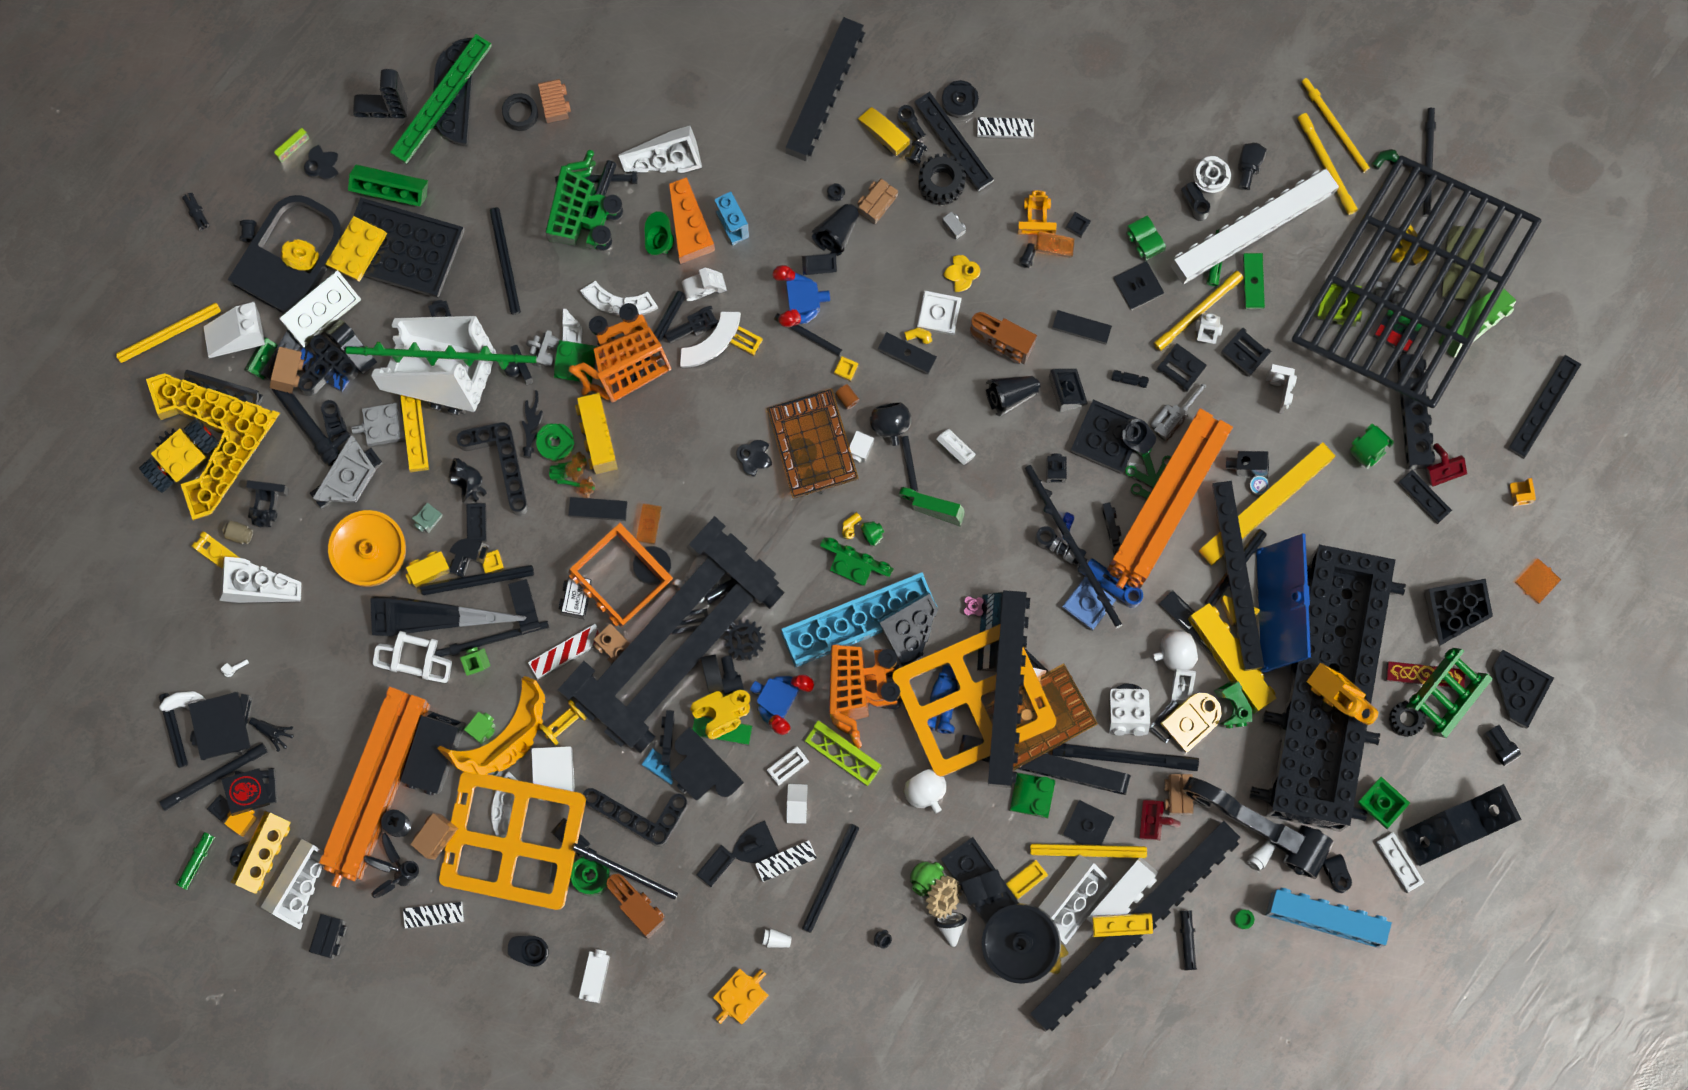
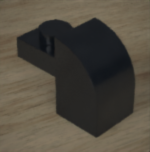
[449,538,489,577]

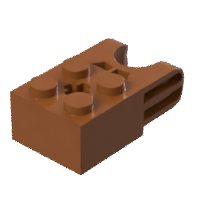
[970,312,1037,365]
[607,874,665,939]

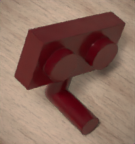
[1427,443,1467,487]
[1140,800,1181,841]

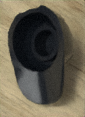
[1121,419,1156,454]
[507,936,549,967]

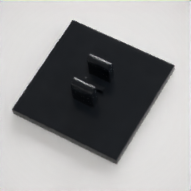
[1114,261,1164,310]

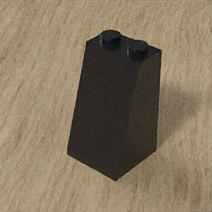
[400,711,466,795]

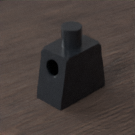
[1226,451,1270,479]

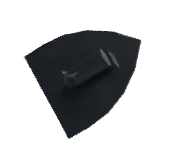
[732,820,779,863]

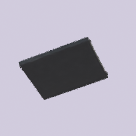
[188,692,251,761]

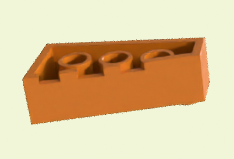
[669,177,715,264]

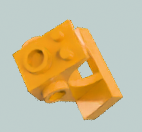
[1018,190,1057,235]

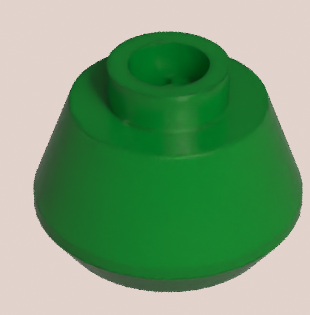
[860,521,885,546]

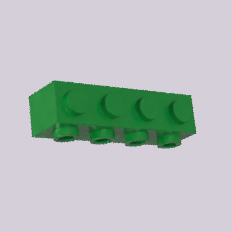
[348,165,428,207]

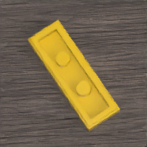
[1092,913,1153,937]

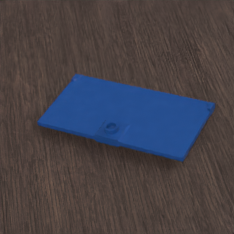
[1256,533,1311,672]

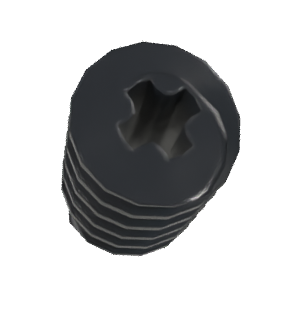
[381,809,411,837]

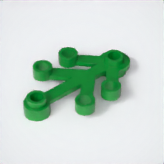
[1125,449,1171,499]

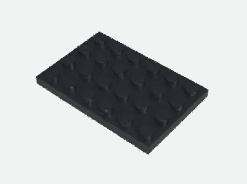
[353,197,465,298]

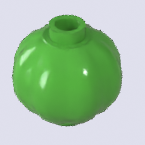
[910,862,944,897]

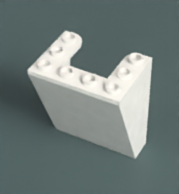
[372,316,497,412]

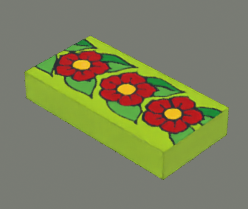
[274,128,309,163]

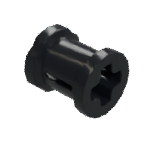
[905,141,928,165]
[239,220,257,243]

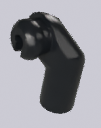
[230,841,250,867]

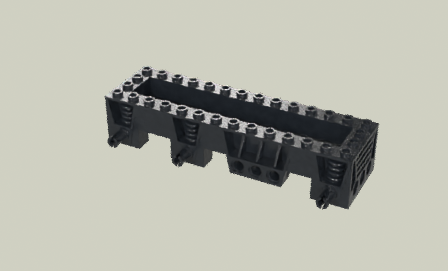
[1249,544,1406,832]

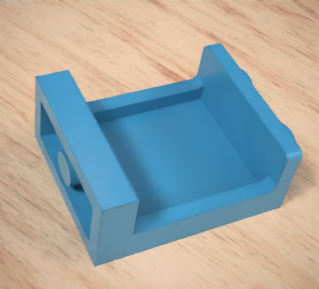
[715,192,749,245]

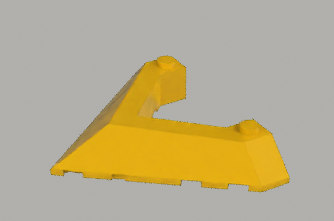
[146,373,280,520]

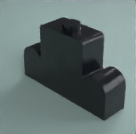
[671,726,744,800]

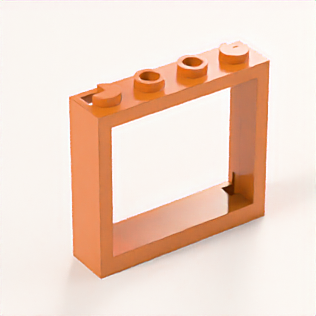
[568,523,673,628]

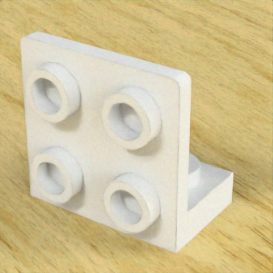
[1266,364,1297,414]

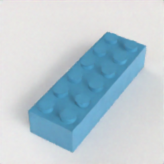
[1265,888,1392,948]

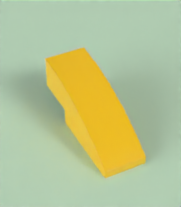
[858,107,910,156]

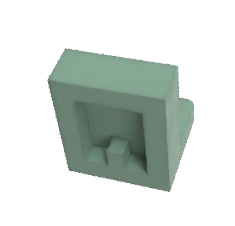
[412,503,443,533]

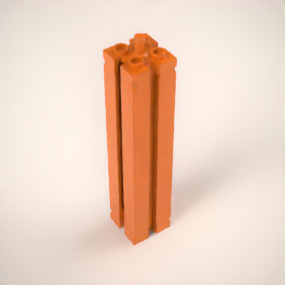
[1107,408,1233,589]
[319,686,431,888]

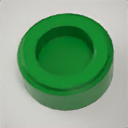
[1234,909,1255,930]

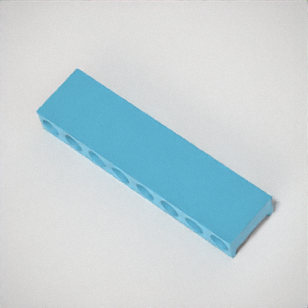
[781,572,937,668]

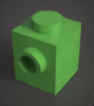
[460,647,491,676]
[464,712,495,744]

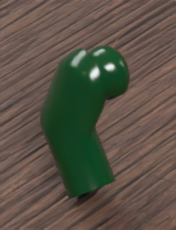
[1371,149,1399,170]

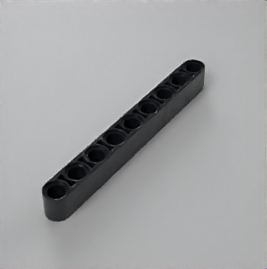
[958,735,1131,795]

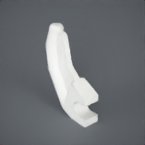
[159,691,206,712]

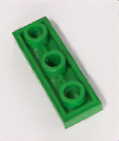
[1243,253,1265,309]
[693,717,753,745]

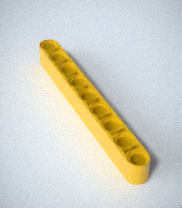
[1198,442,1336,566]

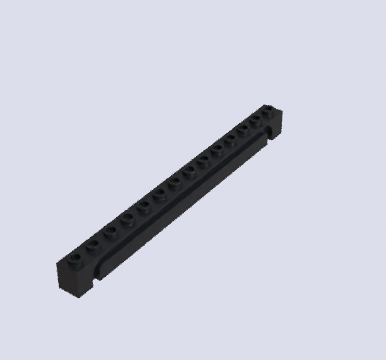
[1029,821,1241,1032]

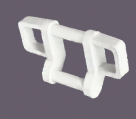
[373,631,452,683]

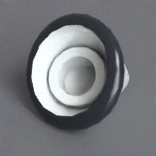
[934,913,967,947]

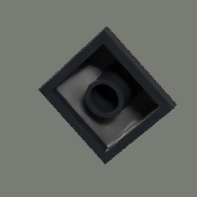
[1049,368,1088,412]

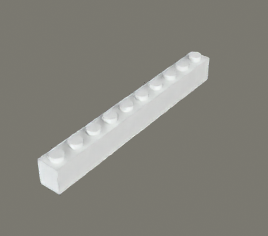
[1171,169,1339,284]

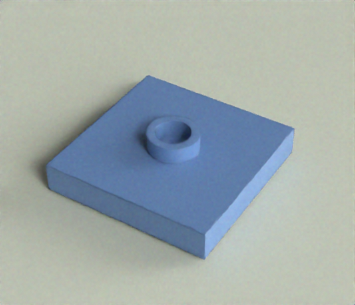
[1062,577,1116,631]

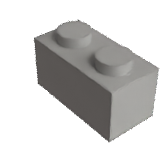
[942,212,966,239]

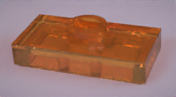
[1036,231,1075,258]
[636,504,662,545]

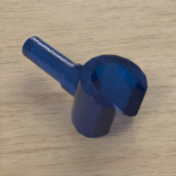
[1063,512,1074,532]

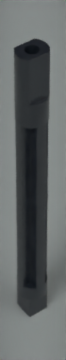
[1052,743,1199,771]

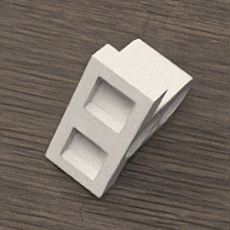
[681,267,727,301]

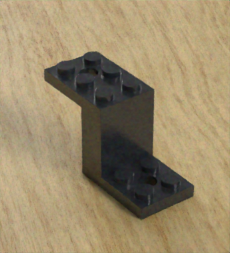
[1402,784,1522,866]

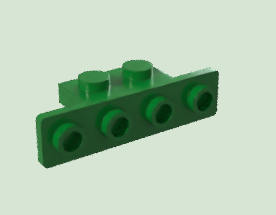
[820,537,894,586]

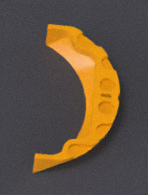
[437,676,545,775]

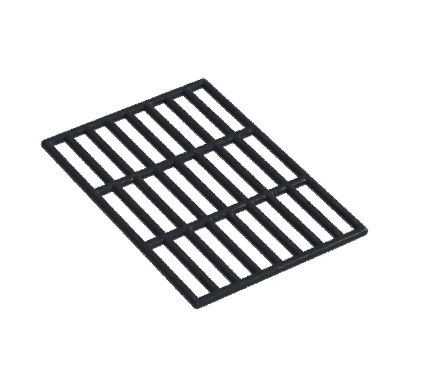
[1292,155,1542,408]

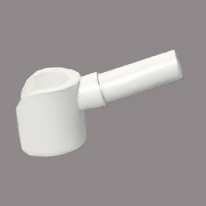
[221,659,249,677]

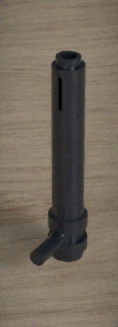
[272,389,351,466]

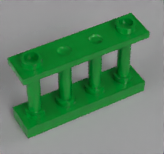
[1406,648,1493,738]

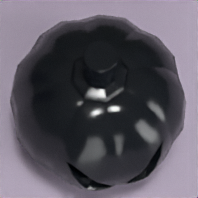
[870,402,912,446]

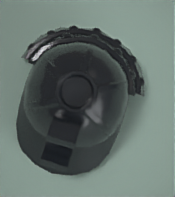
[448,458,487,502]

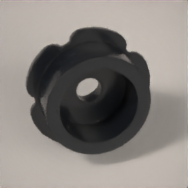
[827,183,845,201]
[874,930,892,949]

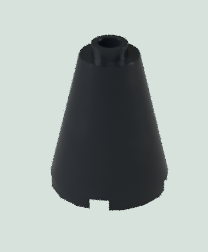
[811,204,859,256]
[986,376,1041,416]

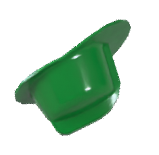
[644,211,674,255]

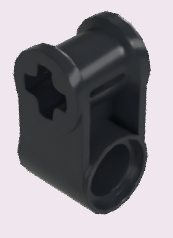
[321,400,347,439]
[1323,854,1352,894]

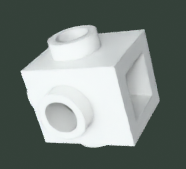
[1194,313,1223,344]

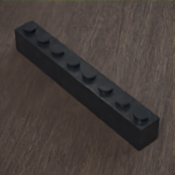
[786,17,866,161]

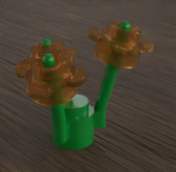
[549,452,595,498]

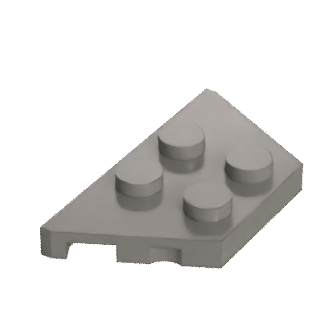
[313,436,376,503]

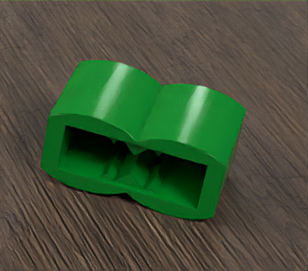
[1126,215,1166,261]

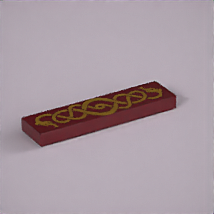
[1386,661,1465,688]

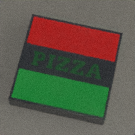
[1373,309,1423,354]

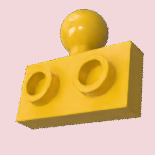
[1390,224,1429,266]

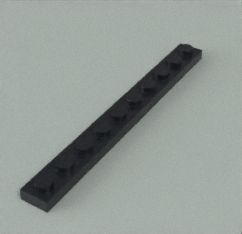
[1212,480,1264,671]

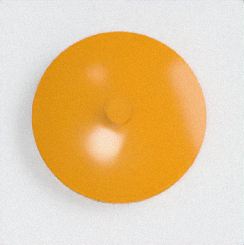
[328,510,406,587]

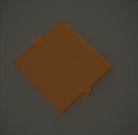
[1515,559,1561,604]

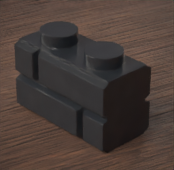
[309,914,347,959]

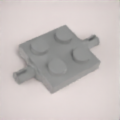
[351,402,406,447]

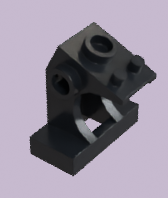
[246,480,288,527]

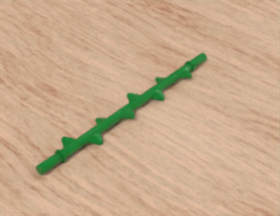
[346,342,537,369]

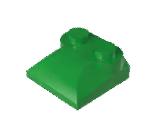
[554,340,598,384]
[1009,773,1055,819]
[1358,777,1410,829]

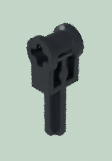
[665,306,719,343]

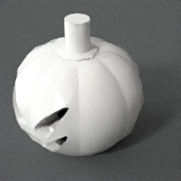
[1152,630,1198,672]
[904,769,946,814]

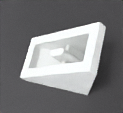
[1171,669,1196,704]
[787,784,808,824]

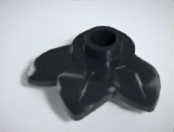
[304,145,338,179]
[736,440,772,477]

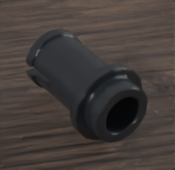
[1019,243,1039,268]

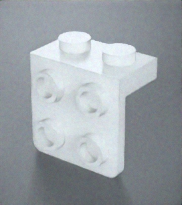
[1109,689,1150,736]

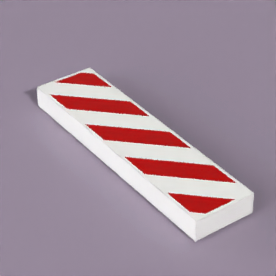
[528,624,600,680]

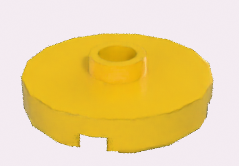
[280,239,319,270]

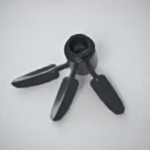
[364,833,419,898]

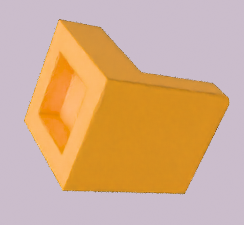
[1509,478,1536,506]

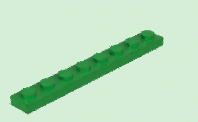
[390,34,492,164]

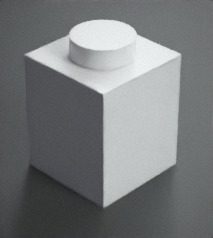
[849,431,874,463]

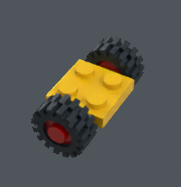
[139,418,219,493]

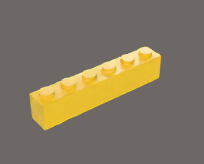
[1188,603,1277,714]

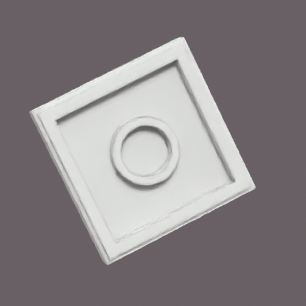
[917,291,961,335]

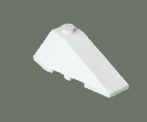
[619,126,702,173]
[219,557,301,603]

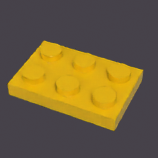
[326,216,387,282]

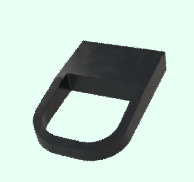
[228,195,343,314]

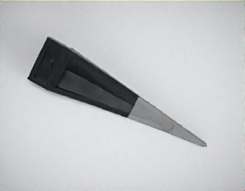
[370,596,527,636]

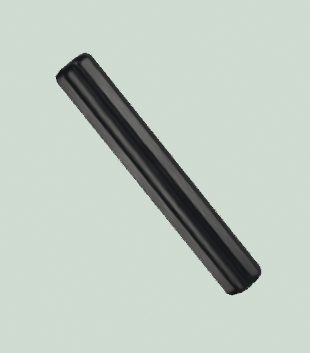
[582,160,617,232]
[159,693,188,768]

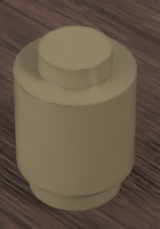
[223,520,253,544]

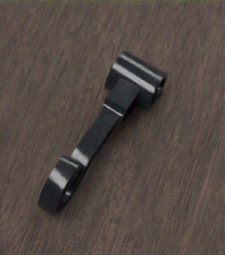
[1182,777,1334,879]

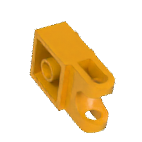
[1307,663,1378,725]

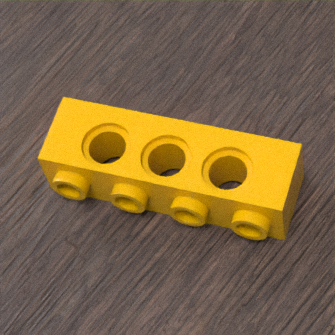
[230,811,291,894]

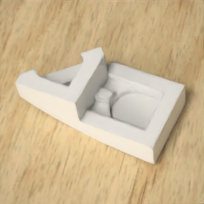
[563,309,582,343]

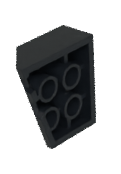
[1424,579,1493,646]

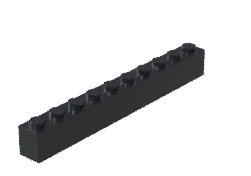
[988,590,1030,788]

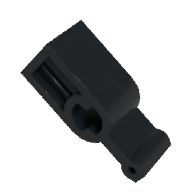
[508,579,540,633]

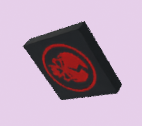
[221,768,270,816]

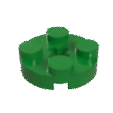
[536,423,575,462]

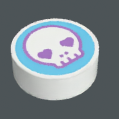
[1249,476,1269,496]

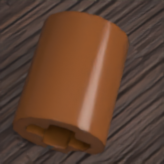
[835,384,860,410]

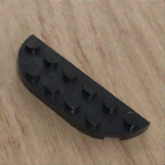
[433,38,473,146]

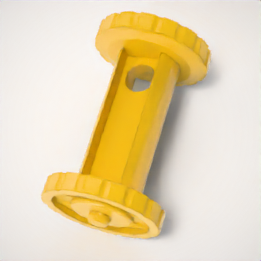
[539,699,587,745]

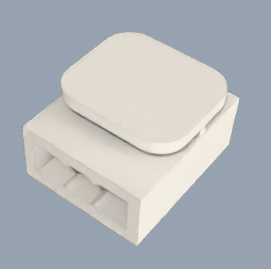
[532,746,574,801]

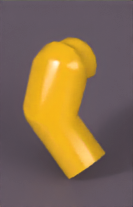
[904,328,932,344]
[842,512,862,539]

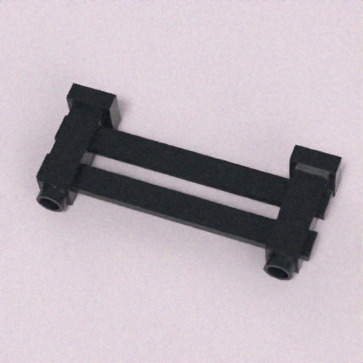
[557,516,785,753]

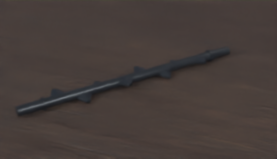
[1025,465,1123,628]

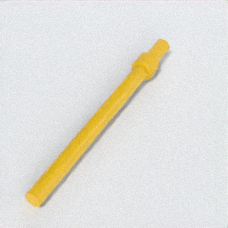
[1301,78,1370,172]

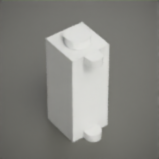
[579,949,610,1004]

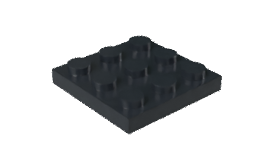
[1070,399,1138,474]

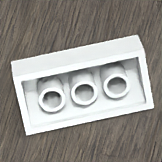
[1038,855,1113,945]

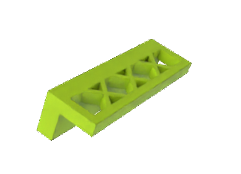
[805,720,882,786]

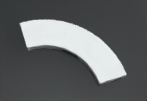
[580,281,658,317]
[680,312,741,368]
[491,772,522,840]

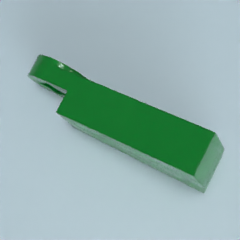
[898,487,965,527]

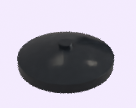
[982,903,1061,984]

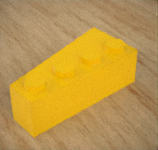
[575,393,618,474]

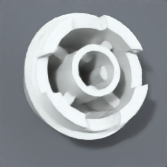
[1193,156,1231,193]

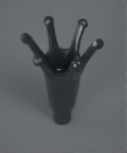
[249,717,294,752]

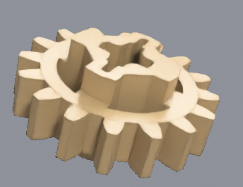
[926,876,962,919]

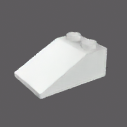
[204,302,265,358]

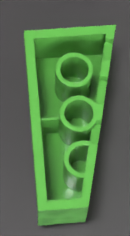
[1438,289,1516,358]

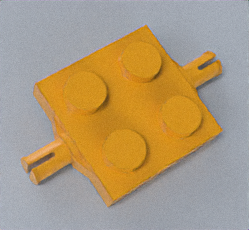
[713,968,769,1025]

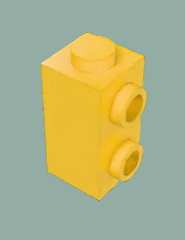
[405,551,450,588]

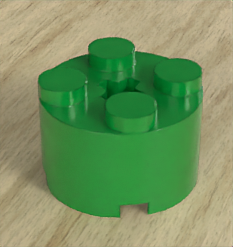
[1350,423,1394,469]
[570,856,611,896]

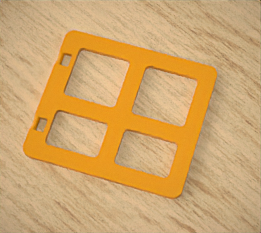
[893,624,1056,777]
[439,772,586,910]

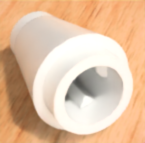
[1247,842,1275,871]
[762,928,791,948]

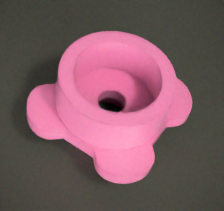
[964,597,984,616]

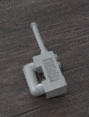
[1151,384,1206,441]

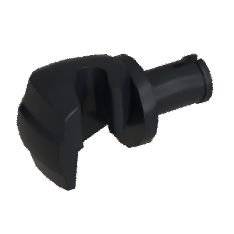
[1238,142,1267,190]

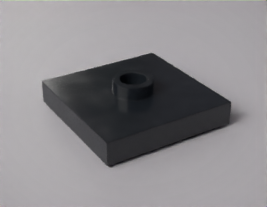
[1062,800,1114,845]

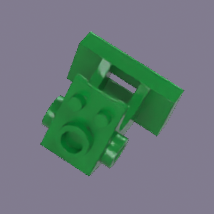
[1214,681,1252,729]

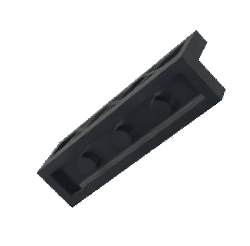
[184,370,263,406]

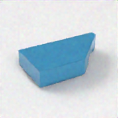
[641,748,673,785]

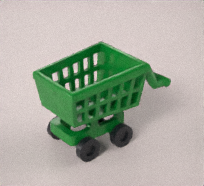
[545,150,623,251]

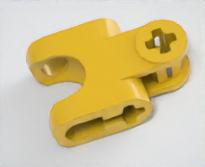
[690,690,750,739]

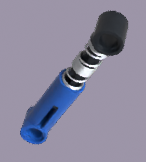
[1035,526,1143,608]

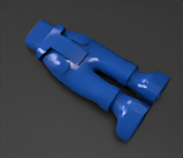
[927,665,958,734]

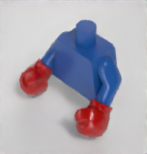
[772,265,830,328]
[750,674,814,735]

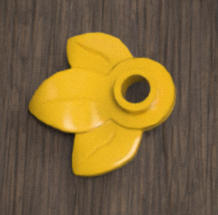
[943,255,981,292]

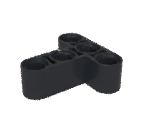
[324,319,377,374]
[298,335,358,396]

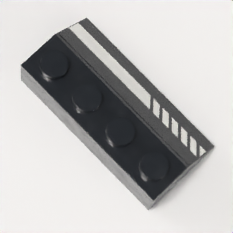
[977,592,1003,672]

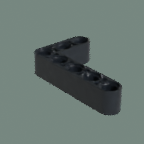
[353,69,408,119]
[457,422,528,516]
[583,788,688,847]

